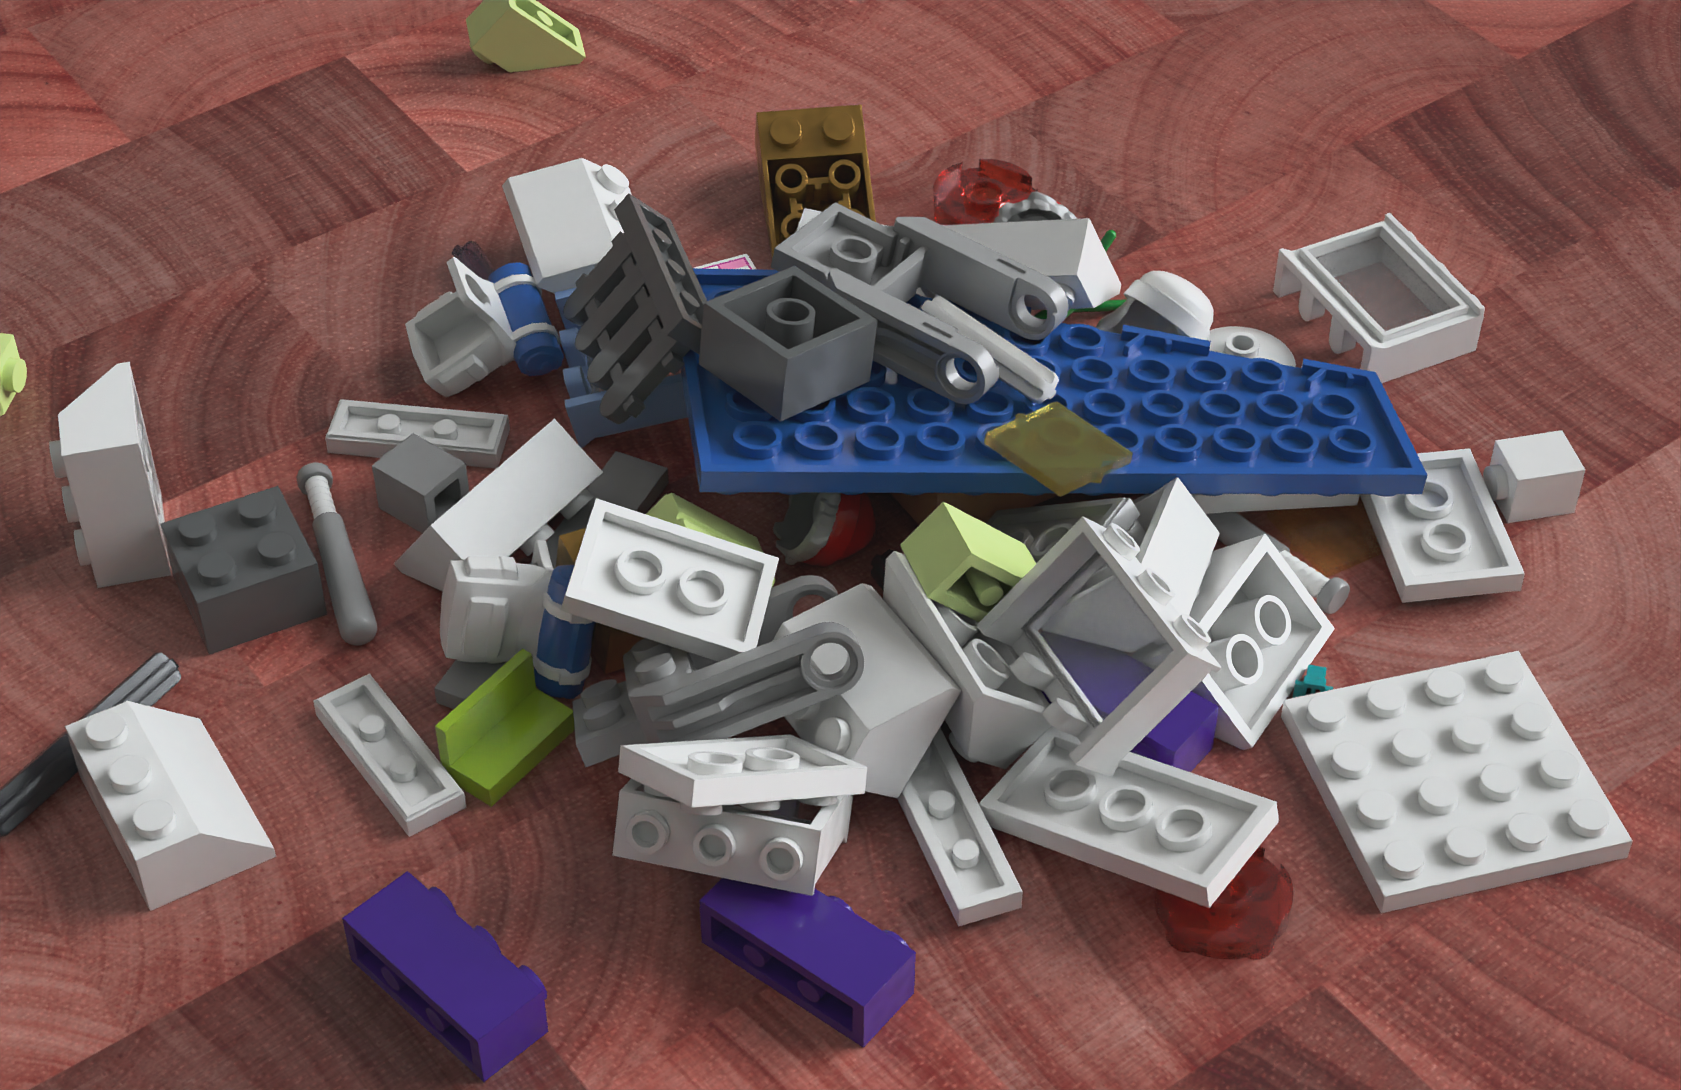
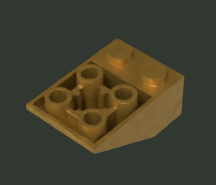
[755,105,876,258]

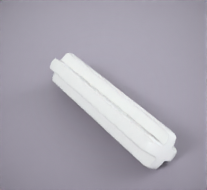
[921,296,1059,404]

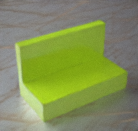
[435,648,575,807]

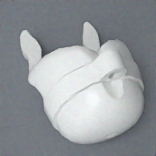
[1096,271,1214,340]

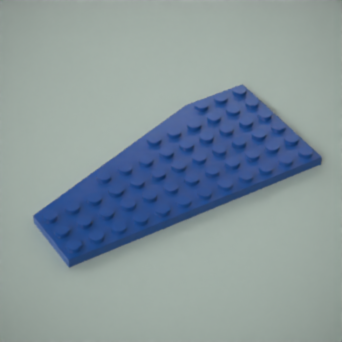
[681,268,1428,497]

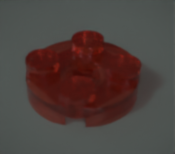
[933,159,1038,225]
[1154,846,1294,960]

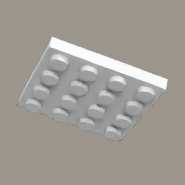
[1281,651,1633,913]

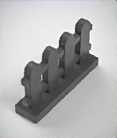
[563,193,707,424]

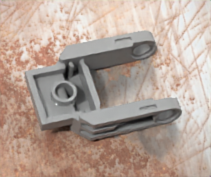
[771,202,1068,404]
[572,575,864,767]

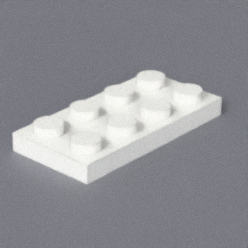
[979,726,1279,908]

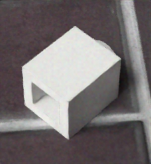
[1483,430,1585,523]

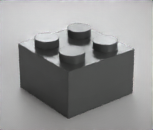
[699,266,878,421]
[160,486,327,655]

